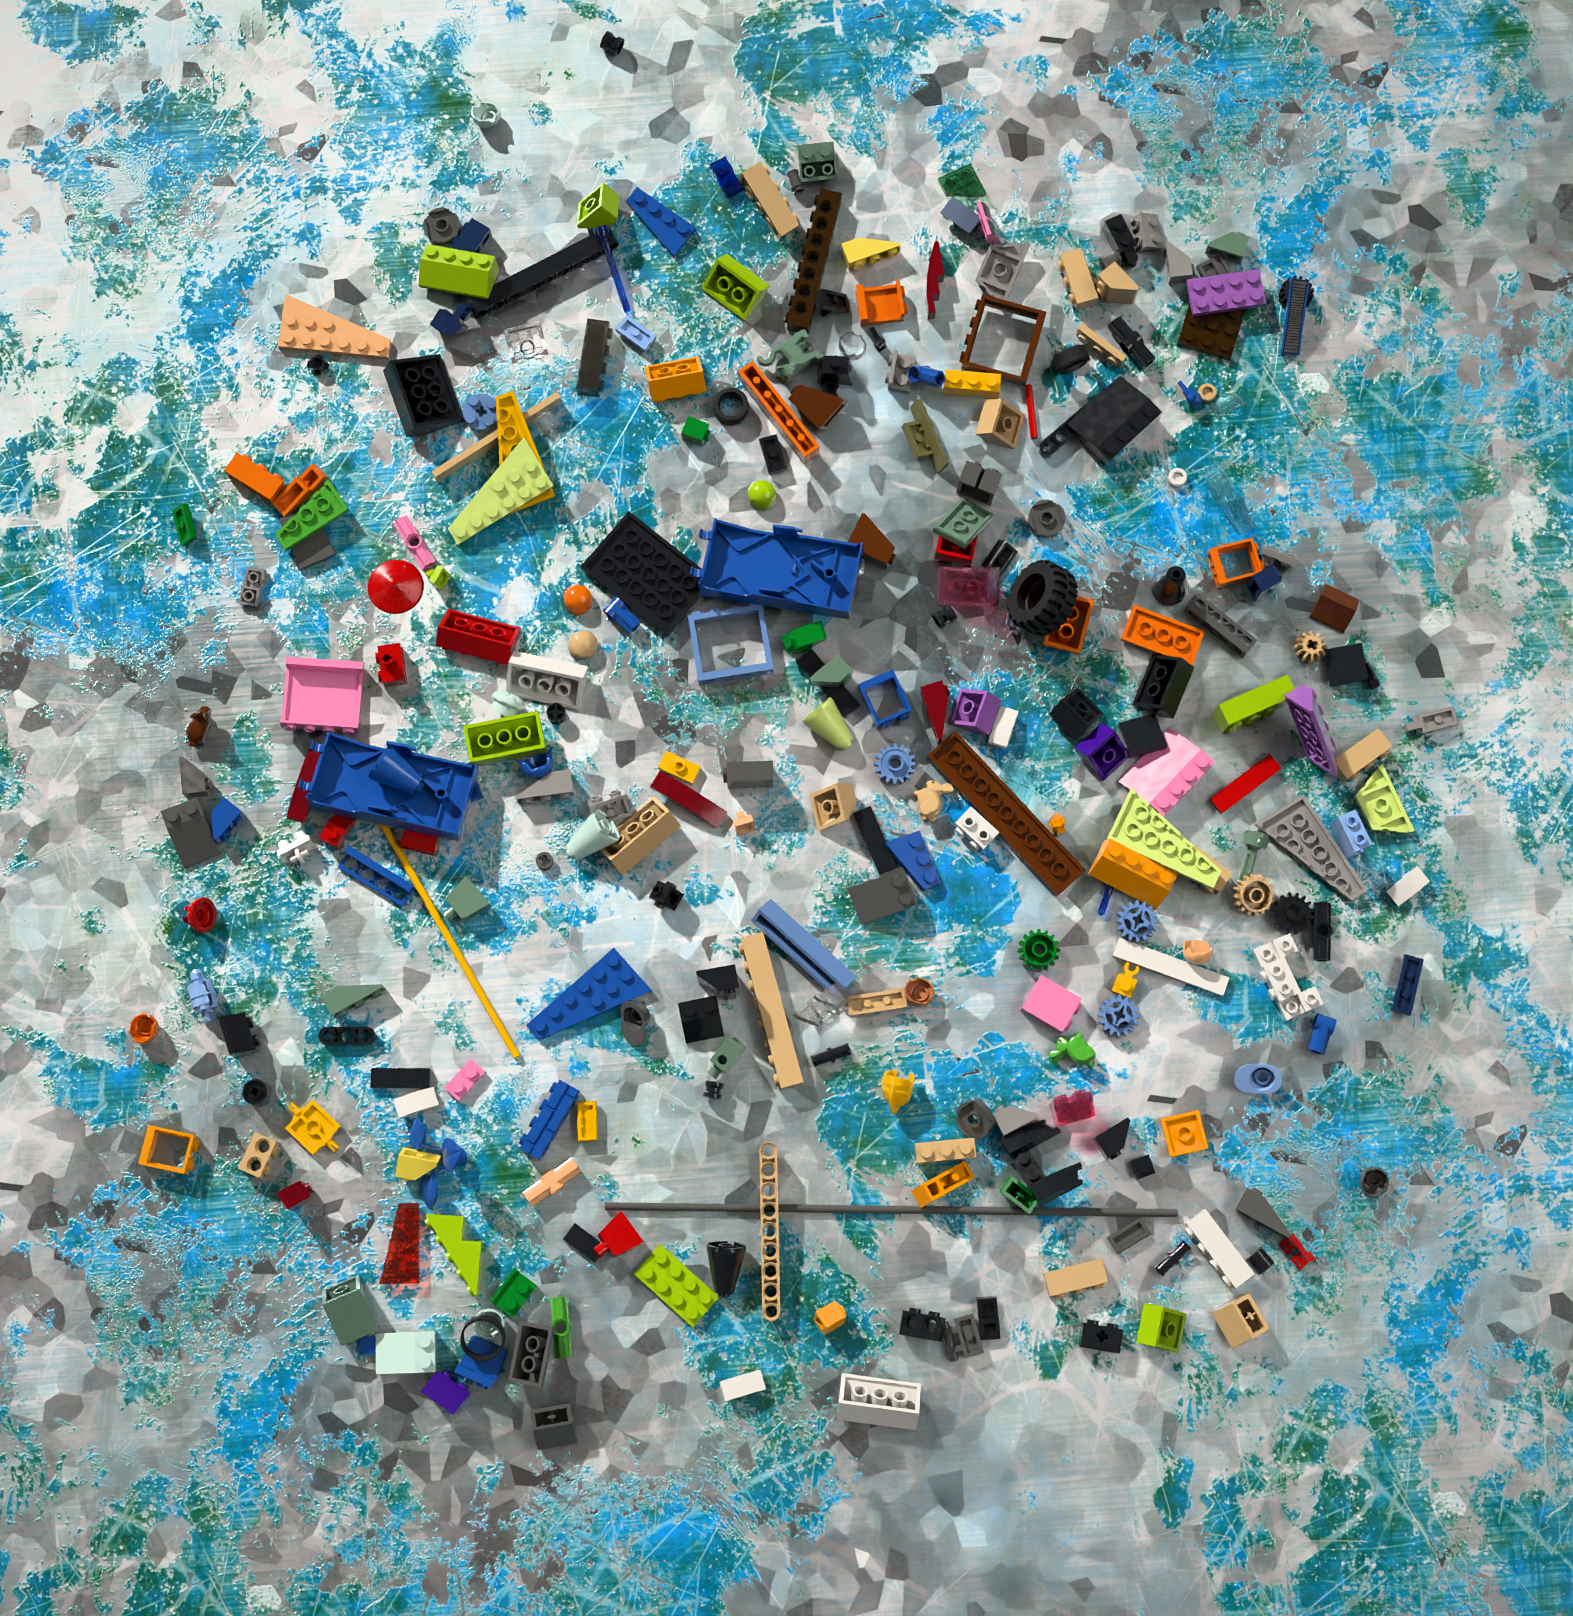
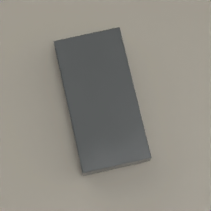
[1107,1217,1151,1255]

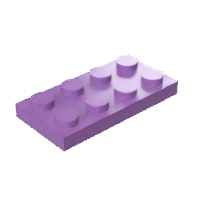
[1186,269,1266,317]

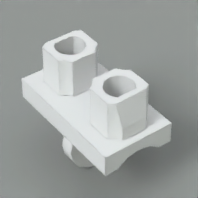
[277,831,316,864]

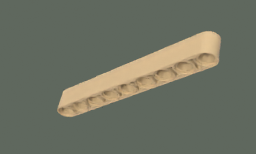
[759,1142,780,1321]

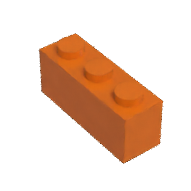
[224,452,286,505]

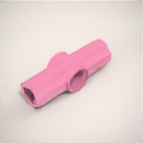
[393,515,436,571]

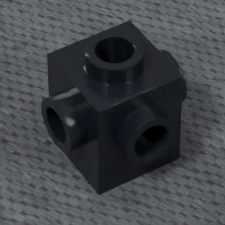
[649,881,684,911]

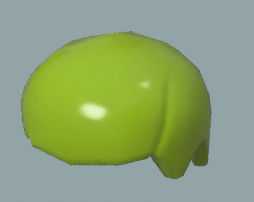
[748,480,776,511]

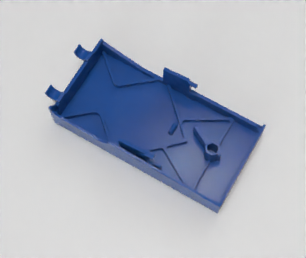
[690,518,864,619]
[298,731,479,841]

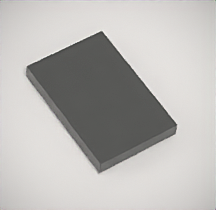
[279,511,336,570]

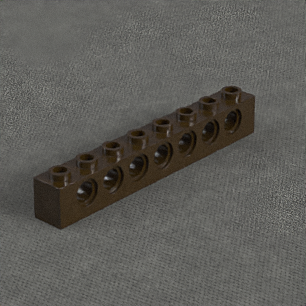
[784,188,842,335]

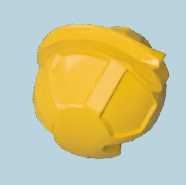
[882,1070,915,1115]

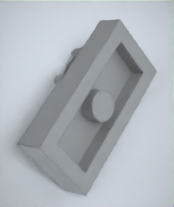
[1261,544,1299,568]

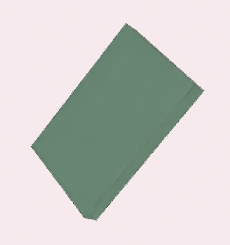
[933,497,994,549]

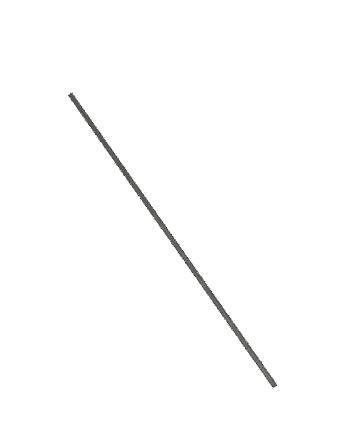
[605,1202,1178,1217]

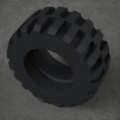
[1007,560,1078,636]

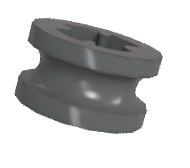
[536,852,553,871]

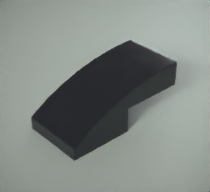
[976,1296,1001,1340]

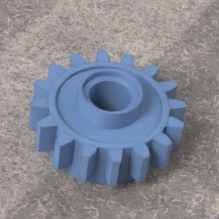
[874,743,916,786]

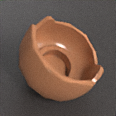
[904,977,935,1007]

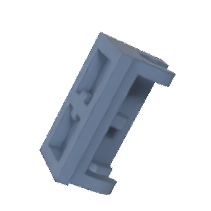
[940,196,981,235]

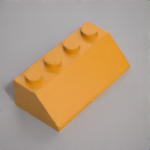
[1088,839,1178,910]

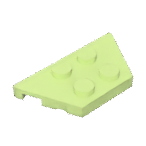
[1354,764,1415,833]

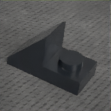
[817,288,850,317]

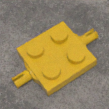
[285,1099,342,1155]

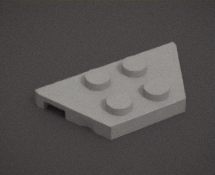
[975,242,1030,301]

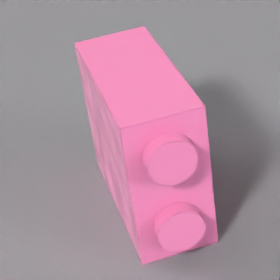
[1020,975,1082,1034]

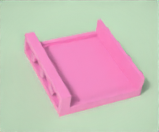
[280,656,364,735]

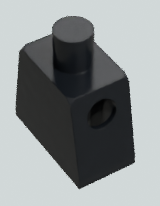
[817,355,853,385]

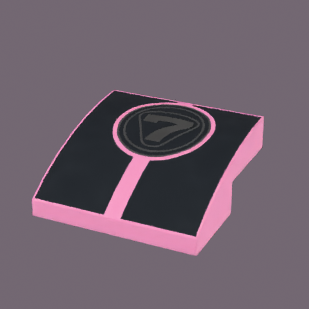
[976,201,1000,245]

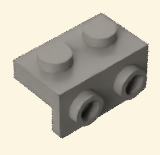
[1129,212,1163,254]

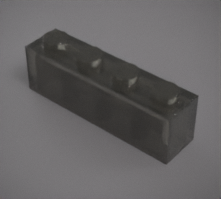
[576,318,613,398]

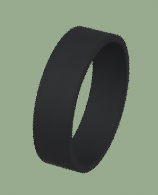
[460,1315,506,1361]

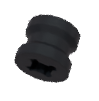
[546,703,567,725]
[703,1081,725,1100]

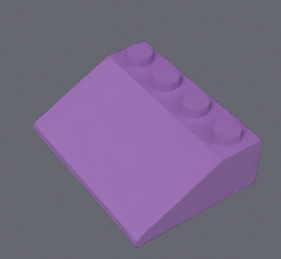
[1284,684,1337,776]

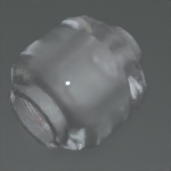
[533,409,561,439]

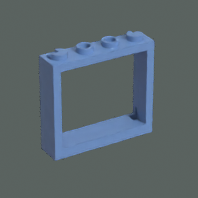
[688,603,774,685]

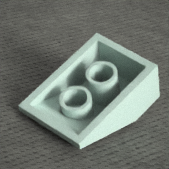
[375,1331,437,1374]

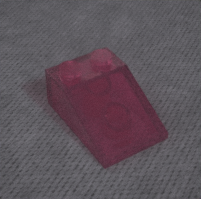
[938,566,1000,607]

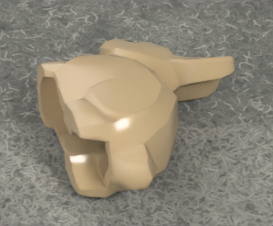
[914,781,954,823]

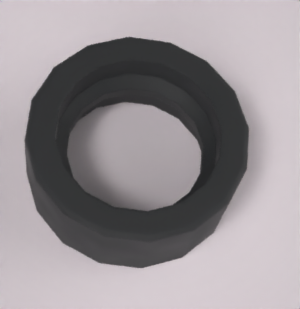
[1052,345,1090,374]
[713,387,749,425]

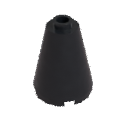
[1151,566,1189,606]
[706,1241,746,1298]

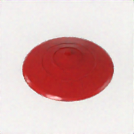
[367,560,424,614]

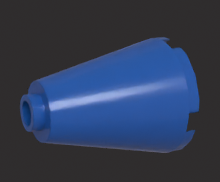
[369,746,425,795]

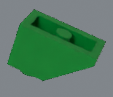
[782,621,827,654]

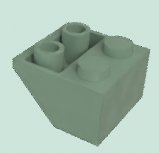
[796,141,837,183]

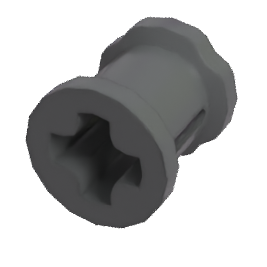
[1098,250,1122,271]

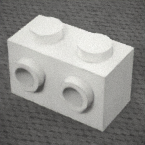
[954,807,999,852]

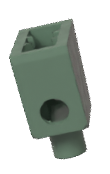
[442,876,491,922]
[707,1035,747,1079]

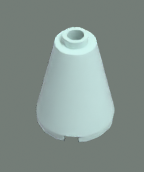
[567,809,620,860]

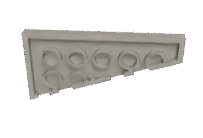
[1255,794,1368,902]

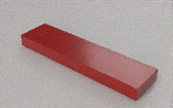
[1209,754,1282,814]

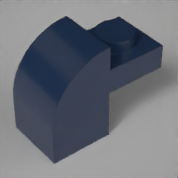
[430,302,473,335]

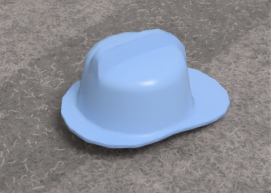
[1234,1063,1282,1094]

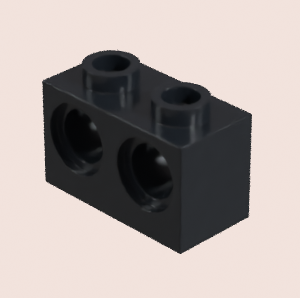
[899,1307,946,1342]

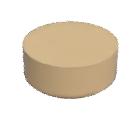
[1198,383,1217,403]

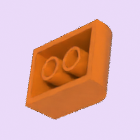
[1043,596,1094,655]

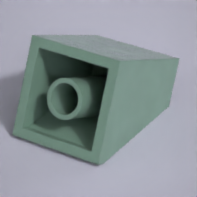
[322,1274,379,1346]

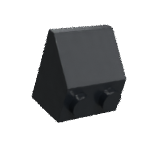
[1049,688,1104,741]
[678,995,724,1044]
[218,1012,261,1059]

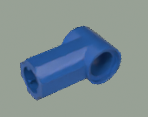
[908,365,946,387]
[602,596,641,634]
[1307,1013,1337,1055]

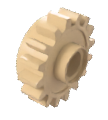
[1232,873,1276,916]

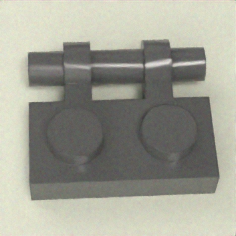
[943,1314,984,1362]

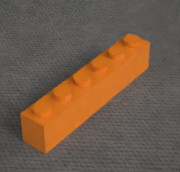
[738,361,820,464]

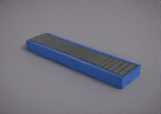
[1280,278,1309,356]

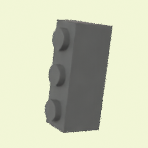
[508,1321,555,1388]

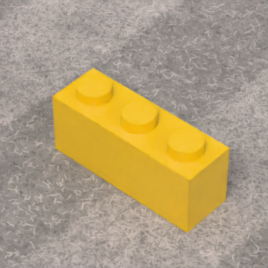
[943,369,1001,399]

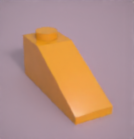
[911,1161,975,1208]

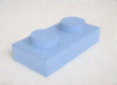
[616,315,656,352]

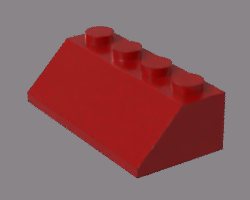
[435,609,521,665]

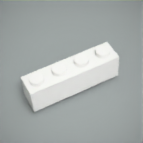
[1184,1209,1254,1288]

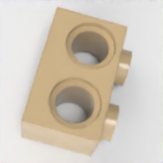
[238,1132,280,1179]

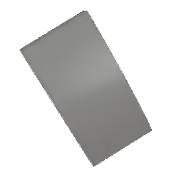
[238,567,267,607]

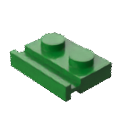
[490,1268,537,1318]

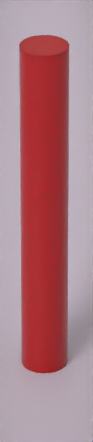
[1025,384,1038,440]

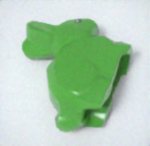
[1048,1032,1096,1068]

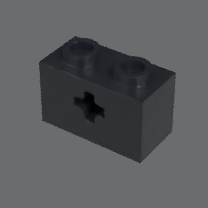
[1078,1319,1123,1354]

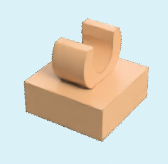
[733,811,755,836]

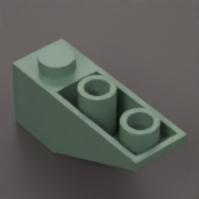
[320,984,386,1018]

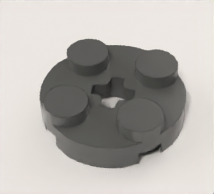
[423,207,461,245]
[1028,499,1066,538]
[956,1098,996,1139]

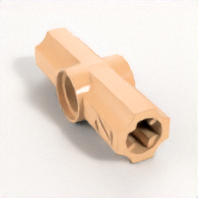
[523,1158,581,1207]

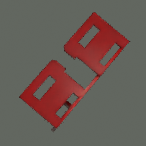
[1279,1234,1316,1271]

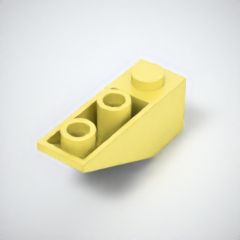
[841,238,901,270]

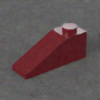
[919,680,950,744]

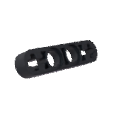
[1038,404,1088,458]

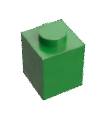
[681,416,711,447]

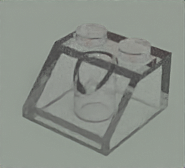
[504,321,548,364]
[793,982,851,1027]

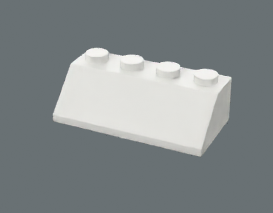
[505,651,588,710]
[836,1373,921,1430]

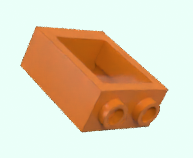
[1206,538,1265,589]

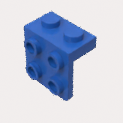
[454,1335,508,1390]

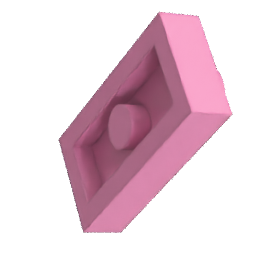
[445,1059,486,1102]

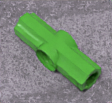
[550,1296,573,1359]

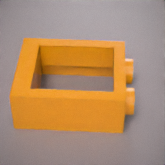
[138,1125,200,1175]

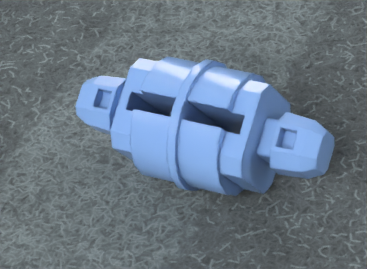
[187,969,218,1024]

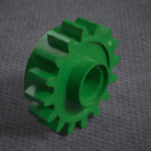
[1017,929,1060,972]

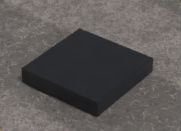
[1324,643,1369,687]
[1118,713,1167,758]

